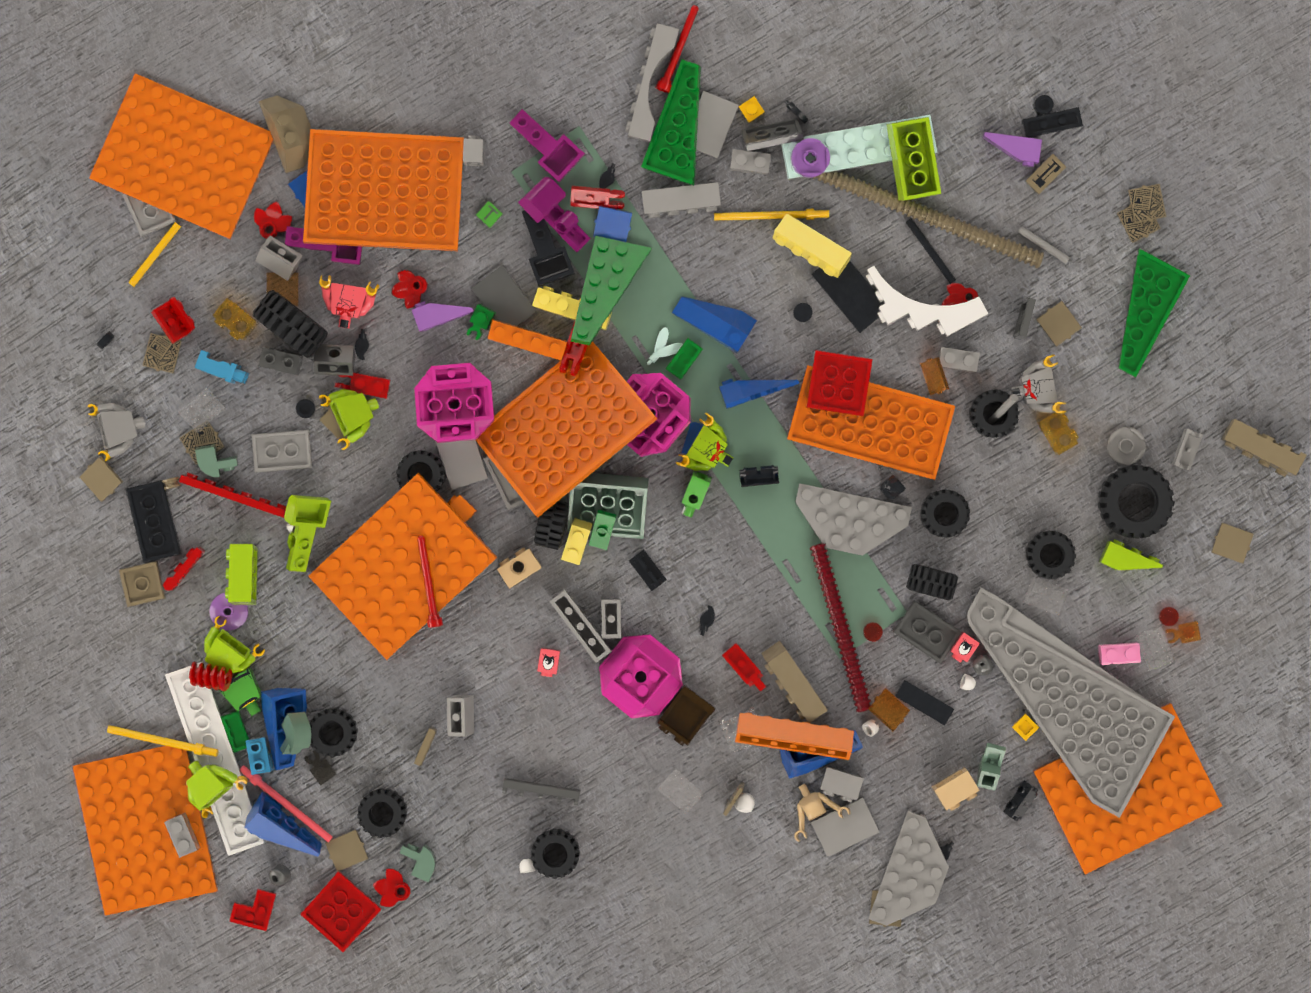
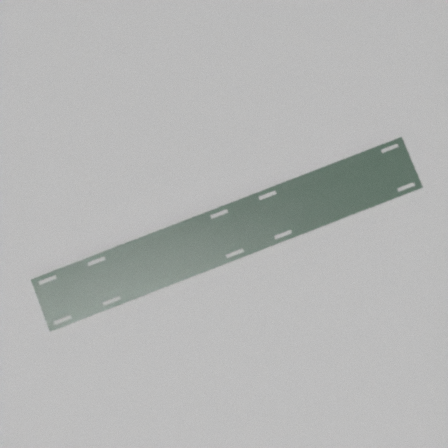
[512,126,906,659]

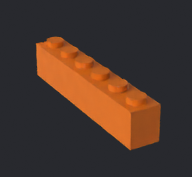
[735,713,854,760]

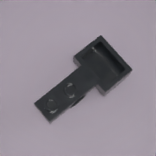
[522,210,575,287]

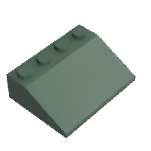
[567,473,649,539]

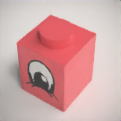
[950,632,980,663]
[537,648,560,677]

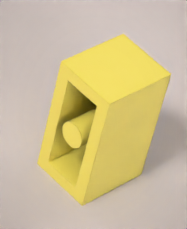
[561,518,593,565]

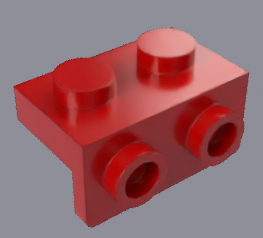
[151,296,195,344]

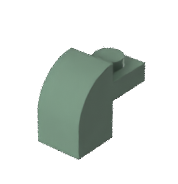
[195,444,238,477]
[280,712,311,755]
[977,743,1006,791]
[400,843,436,883]

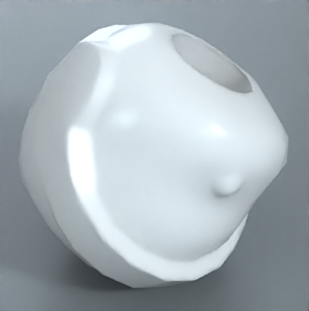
[734,793,755,813]

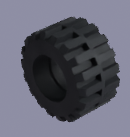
[969,389,1019,438]
[396,450,446,492]
[920,489,970,538]
[534,501,569,550]
[1026,531,1076,579]
[906,564,959,600]
[310,708,358,757]
[357,788,407,838]
[531,829,580,879]

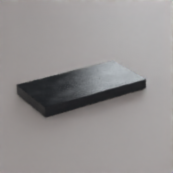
[811,261,884,333]
[126,480,181,563]

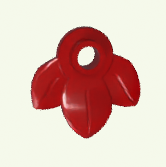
[254,202,292,239]
[391,270,428,309]
[941,283,978,306]
[373,868,411,907]

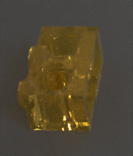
[212,298,259,341]
[1037,412,1079,455]

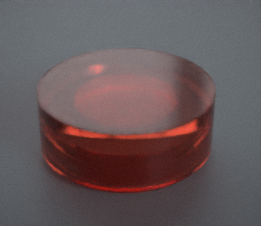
[1159,607,1179,626]
[863,622,883,642]

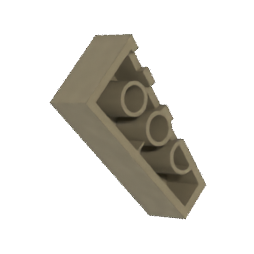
[1221,419,1307,477]
[761,641,828,723]

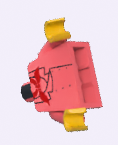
[319,275,379,329]

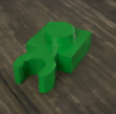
[467,304,496,340]

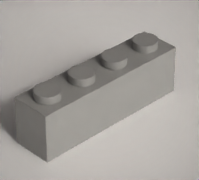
[642,182,721,218]
[549,589,612,663]

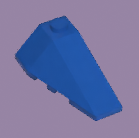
[672,297,757,353]
[719,379,799,409]
[261,688,307,770]
[780,730,863,779]
[244,792,322,857]

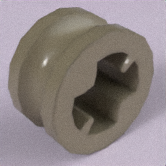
[162,477,181,490]

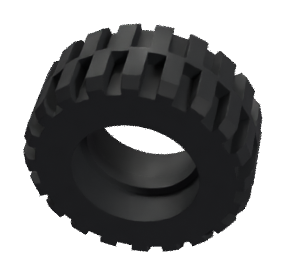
[253,290,328,358]
[1098,465,1175,539]

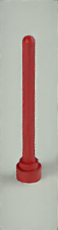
[655,5,699,93]
[417,535,443,628]

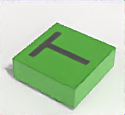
[476,201,503,228]

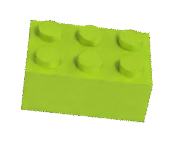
[225,544,258,605]

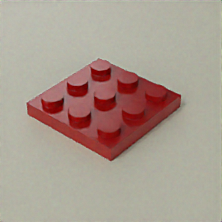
[806,350,873,416]
[300,871,382,952]

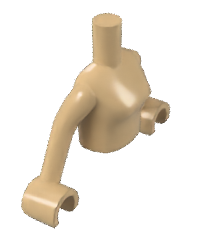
[794,784,851,842]

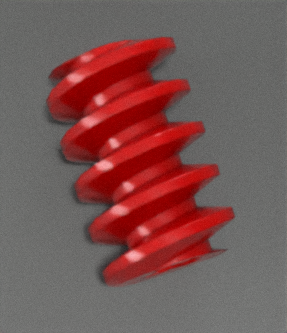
[189,661,232,692]

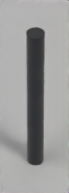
[905,218,956,284]

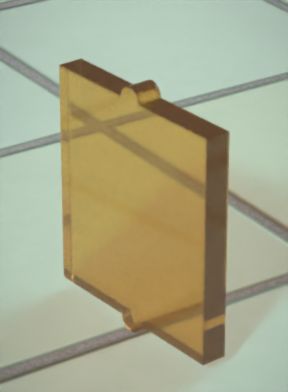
[267,273,299,306]
[920,357,949,395]
[868,688,910,732]

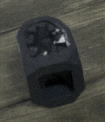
[880,474,906,499]

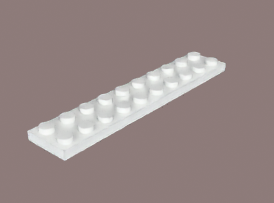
[165,662,265,856]

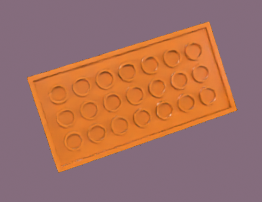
[787,365,955,480]

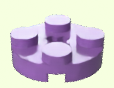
[791,138,830,178]

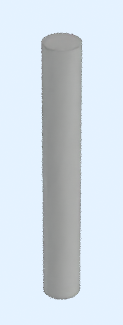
[1018,226,1070,264]
[987,394,1018,425]

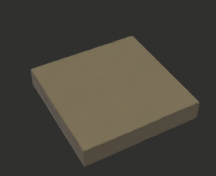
[119,561,166,607]

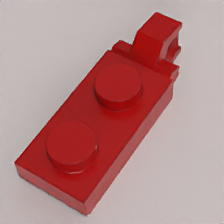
[722,643,766,692]

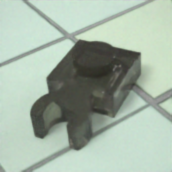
[304,750,337,786]

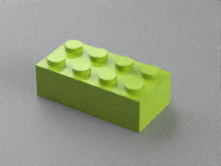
[886,117,941,201]

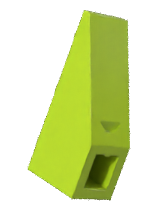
[1099,539,1163,570]

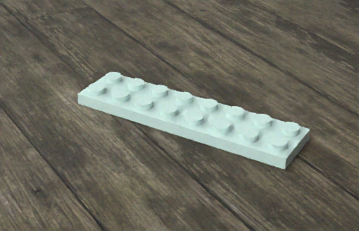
[781,115,937,179]

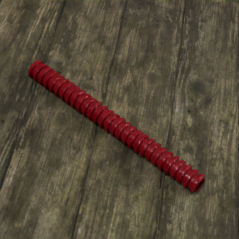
[809,543,873,712]

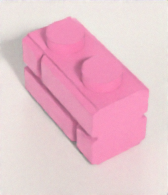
[1098,642,1141,665]

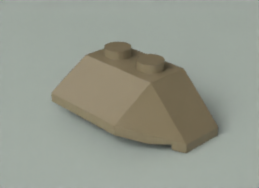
[259,96,312,173]

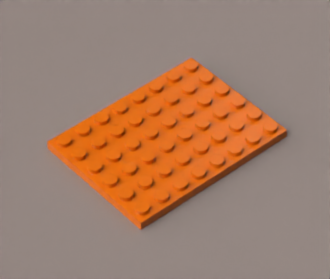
[89,73,274,240]
[303,129,464,251]
[475,341,657,518]
[308,473,497,660]
[1033,703,1222,875]
[73,741,218,916]

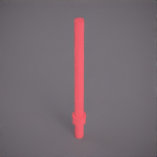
[240,765,333,843]

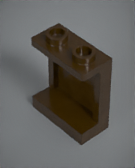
[657,685,716,746]

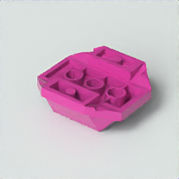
[414,363,494,443]
[626,373,691,457]
[599,634,683,718]

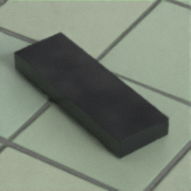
[1022,107,1083,138]
[895,680,954,726]

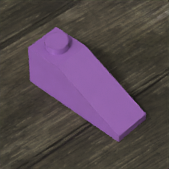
[982,132,1042,167]
[412,301,474,332]

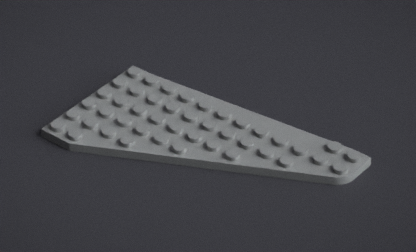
[967,588,1175,818]

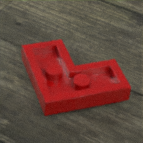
[229,888,277,931]

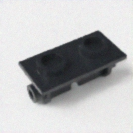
[739,465,779,487]
[629,549,667,591]
[1003,780,1038,821]

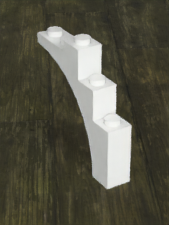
[866,266,988,337]

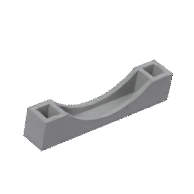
[625,23,679,143]

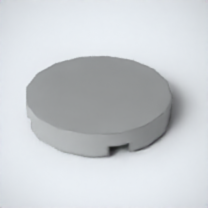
[1107,427,1146,465]

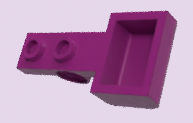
[509,109,585,183]
[518,177,591,253]
[285,226,363,265]

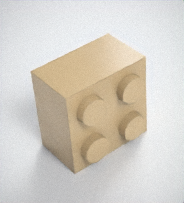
[932,768,980,811]

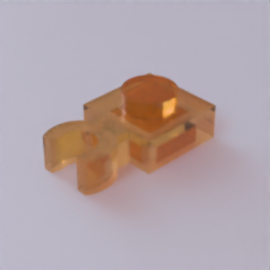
[1165,621,1201,644]

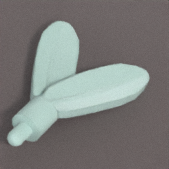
[647,327,683,365]

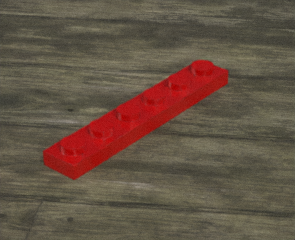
[179,472,287,518]

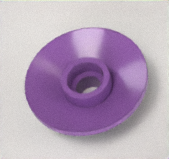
[210,593,248,630]

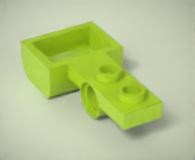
[284,495,331,572]

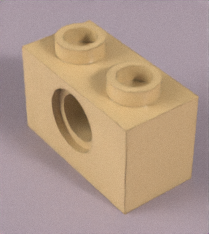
[497,547,542,589]

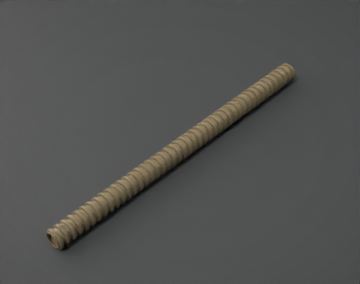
[813,171,1044,268]

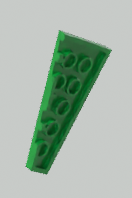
[641,60,701,186]
[571,236,652,346]
[1118,248,1190,377]

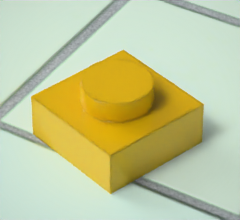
[738,96,765,123]
[1012,714,1039,741]

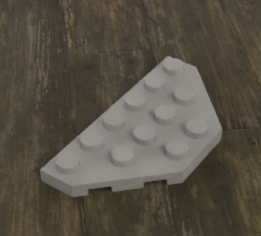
[795,483,912,556]
[868,811,949,926]

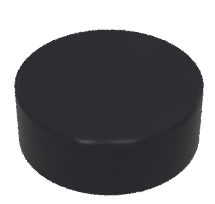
[1034,95,1054,115]
[793,303,813,322]
[96,331,115,349]
[296,399,316,418]

